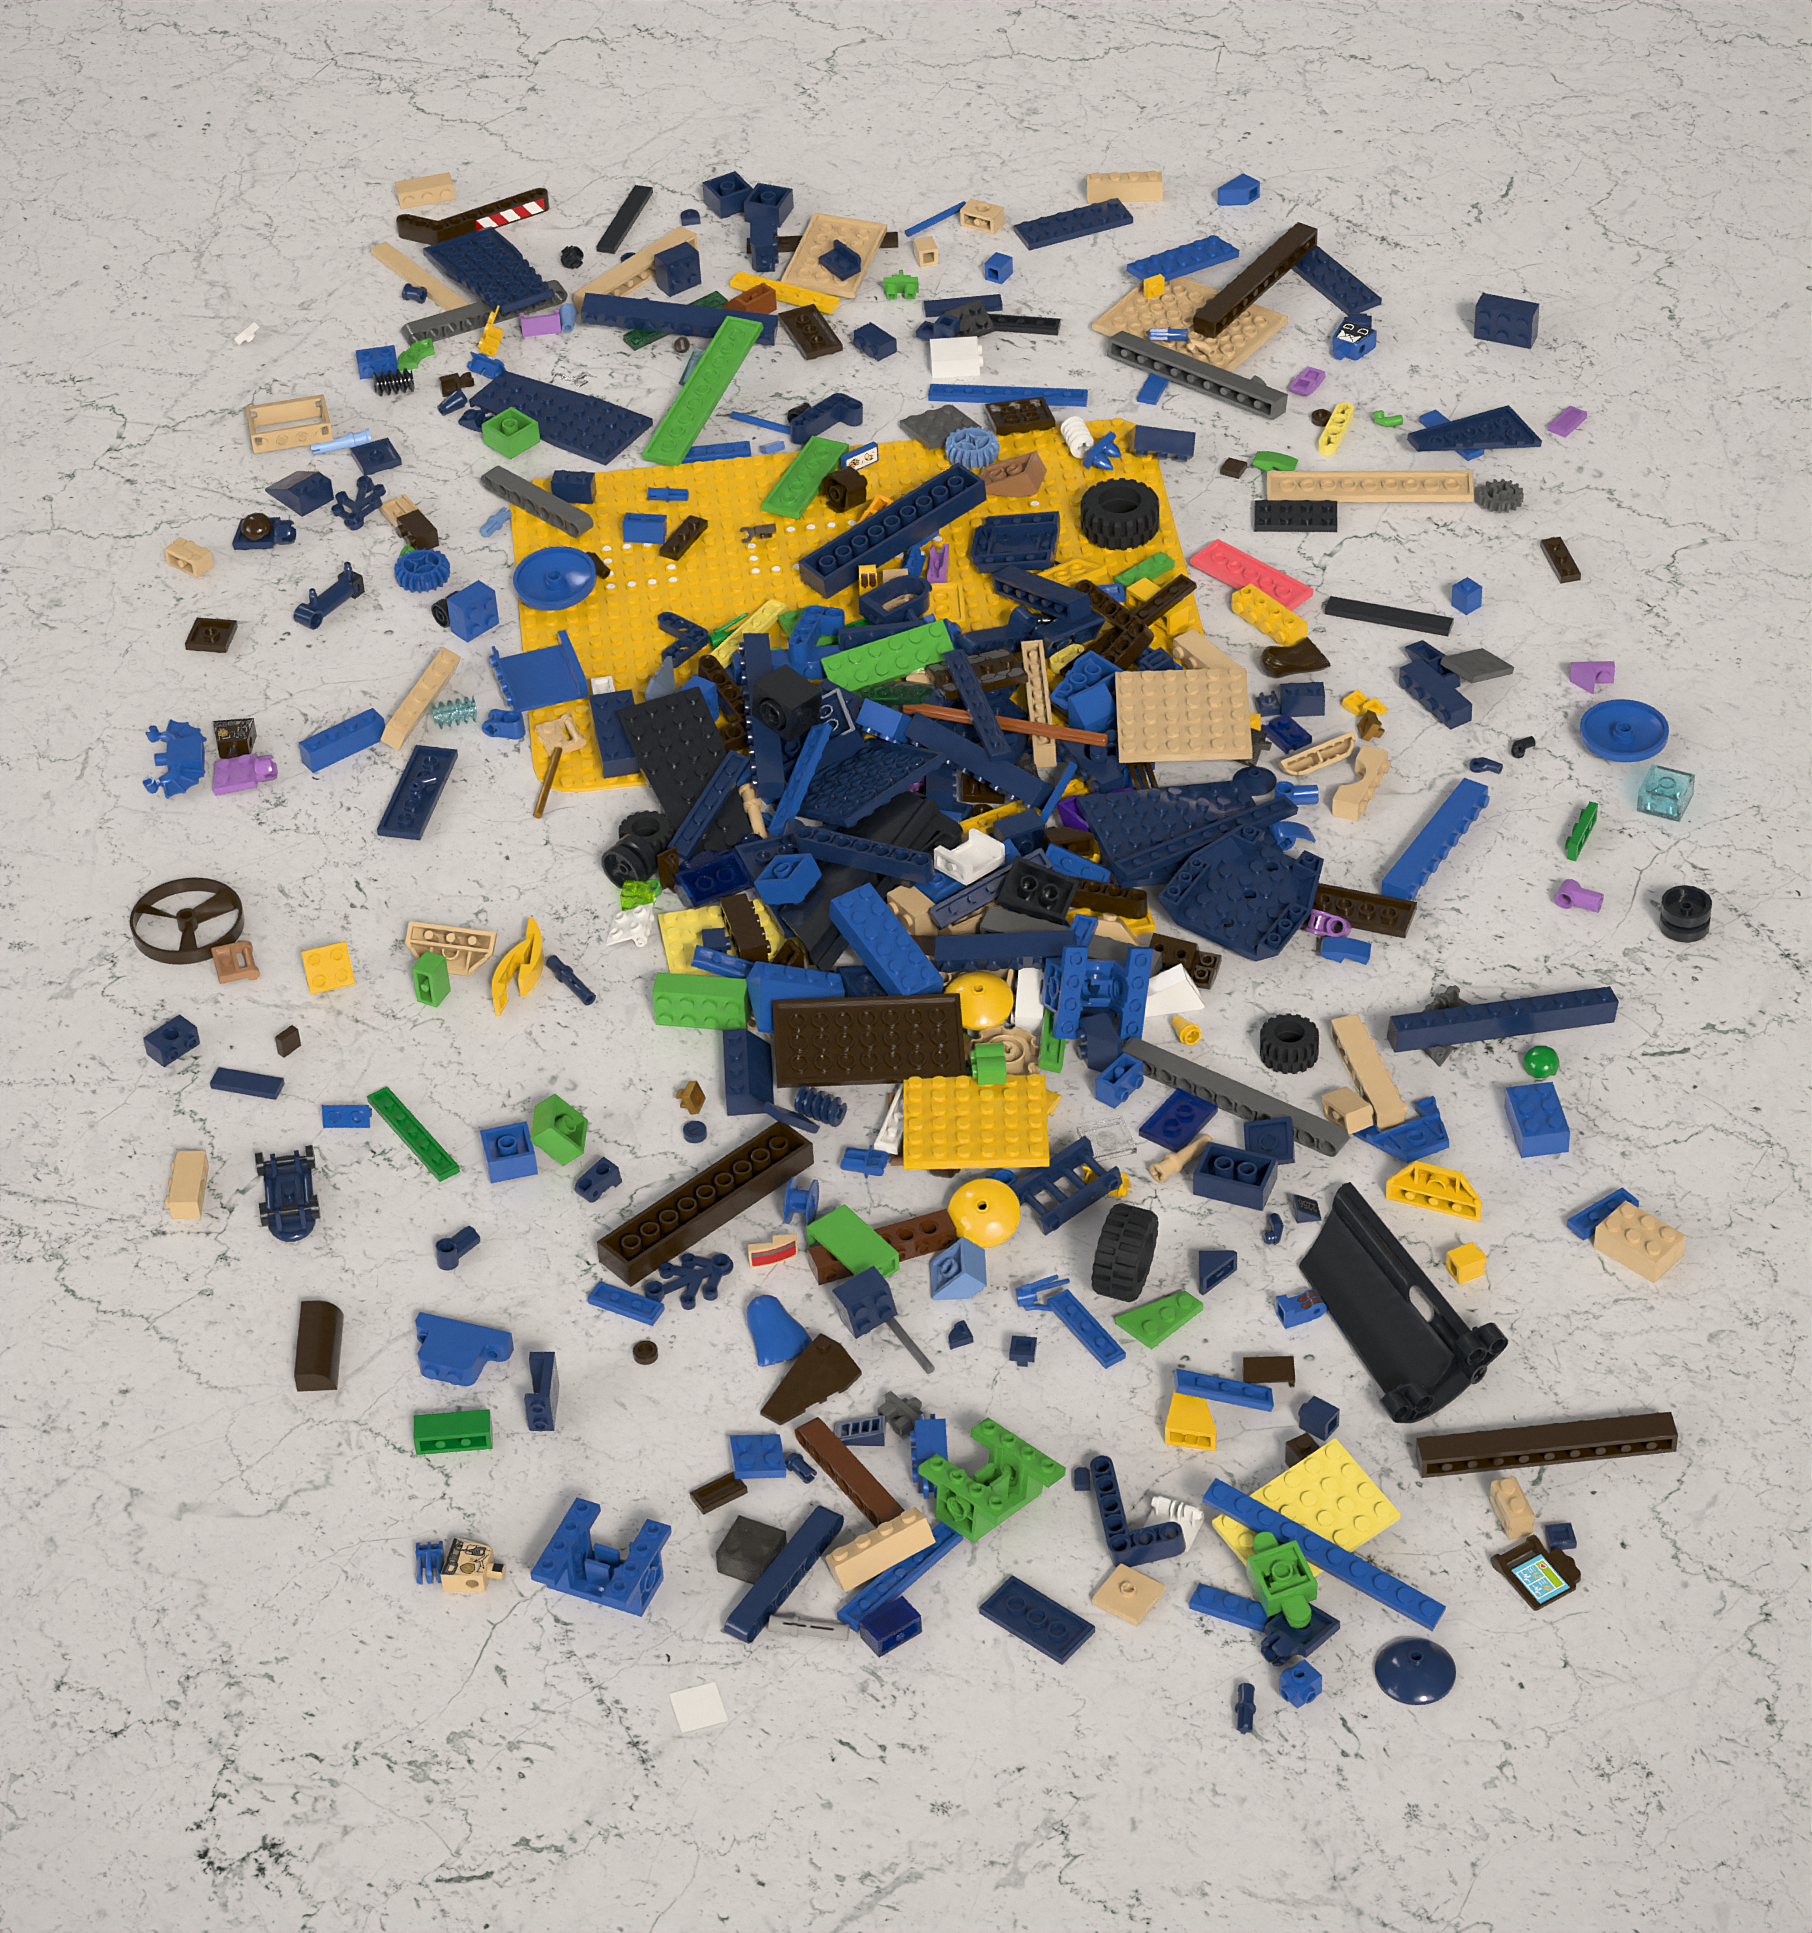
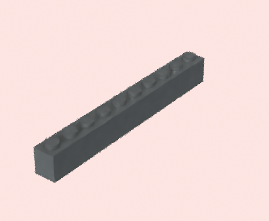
[1107,331,1288,420]

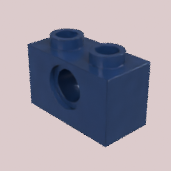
[143,1014,200,1067]

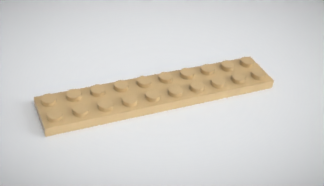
[1267,470,1474,503]

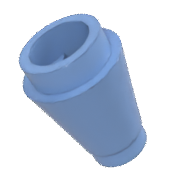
[559,303,578,332]

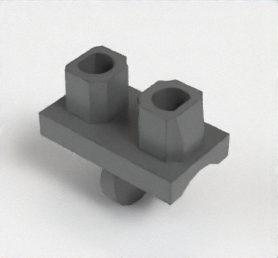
[877,1391,923,1437]

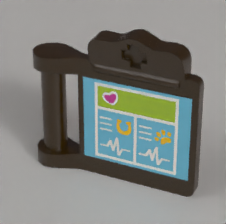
[1490,1534,1581,1611]

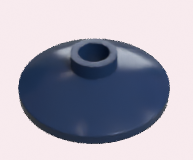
[1233,766,1277,796]

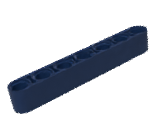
[794,826,935,883]
[724,1505,844,1644]

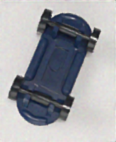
[255,1145,320,1242]

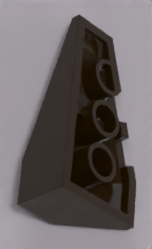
[760,1333,862,1426]

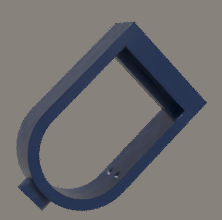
[858,575,932,625]

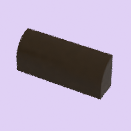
[294,1301,344,1392]

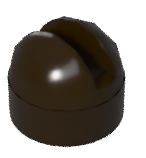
[674,337,690,353]

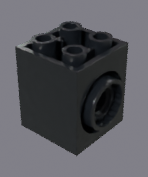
[752,664,823,743]

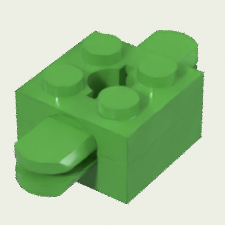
[1246,1532,1318,1628]

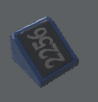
[1293,1194,1321,1223]

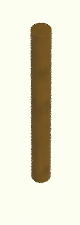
[533,747,563,819]

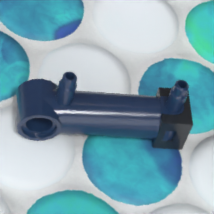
[294,561,365,630]

